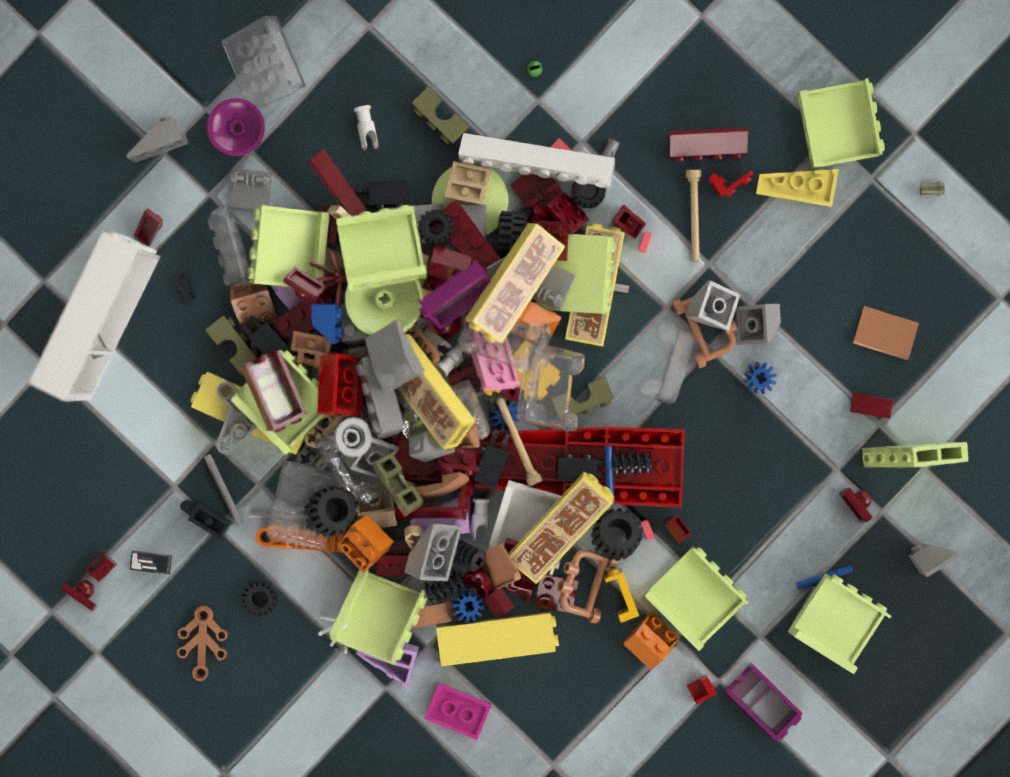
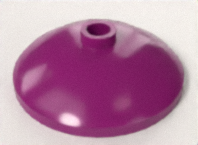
[207,98,265,156]

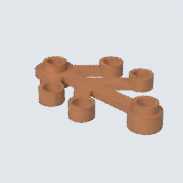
[177,606,228,681]

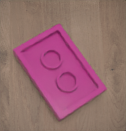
[424,682,492,740]

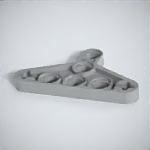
[216,382,257,454]

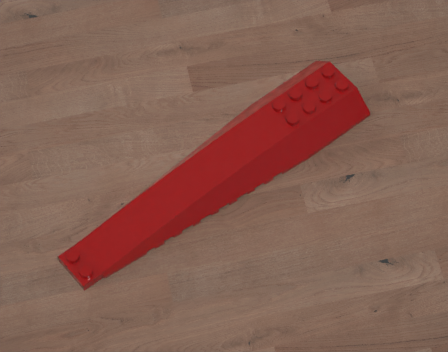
[394,427,685,507]

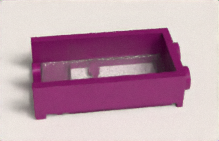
[418,260,491,330]
[725,663,803,741]

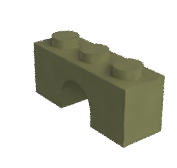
[412,87,470,145]
[206,316,261,375]
[552,377,614,422]
[373,452,423,517]

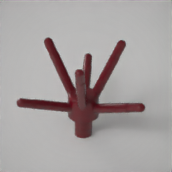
[309,251,347,304]

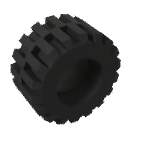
[496,211,527,259]
[305,486,358,537]
[591,508,643,561]

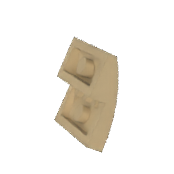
[444,161,492,205]

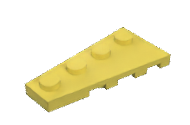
[756,169,839,207]

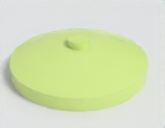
[432,164,509,236]
[345,280,424,336]

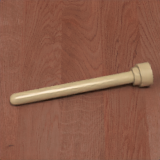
[686,170,701,262]
[497,398,542,486]

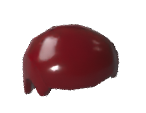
[463,570,491,597]

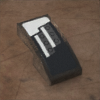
[130,551,172,574]

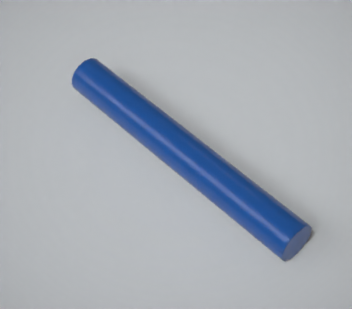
[604,446,614,505]
[796,565,853,590]

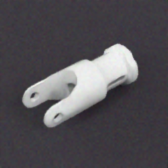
[354,105,378,150]
[434,339,471,378]
[471,498,490,542]

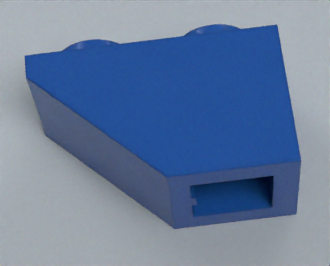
[311,303,344,344]

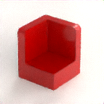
[687,675,717,705]

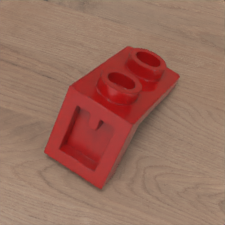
[707,171,754,198]

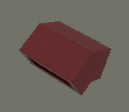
[526,205,552,226]
[664,514,692,543]
[86,552,117,582]
[483,588,514,618]

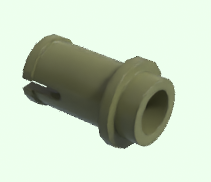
[920,181,945,196]

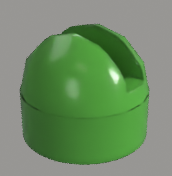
[527,61,543,77]

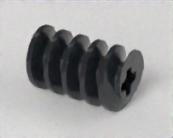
[612,451,652,476]
[453,539,486,572]
[424,569,468,604]

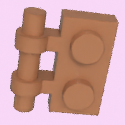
[291,330,332,370]

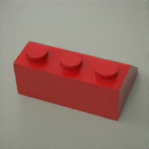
[317,353,363,417]

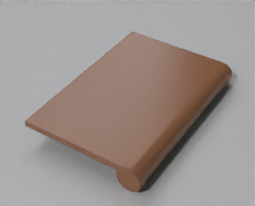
[852,306,919,361]
[479,543,521,593]

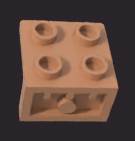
[230,283,278,332]

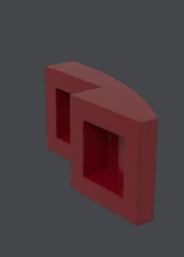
[850,393,894,419]

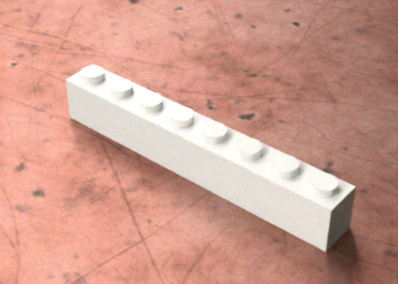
[459,133,615,188]

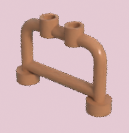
[672,297,737,369]
[558,549,618,624]

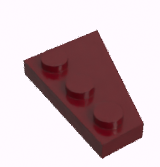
[272,295,327,339]

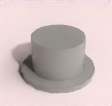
[333,418,372,457]

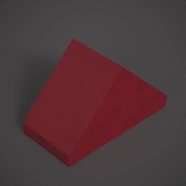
[611,205,646,239]

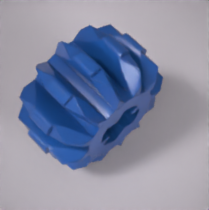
[744,362,777,394]
[488,400,521,431]
[451,590,484,623]

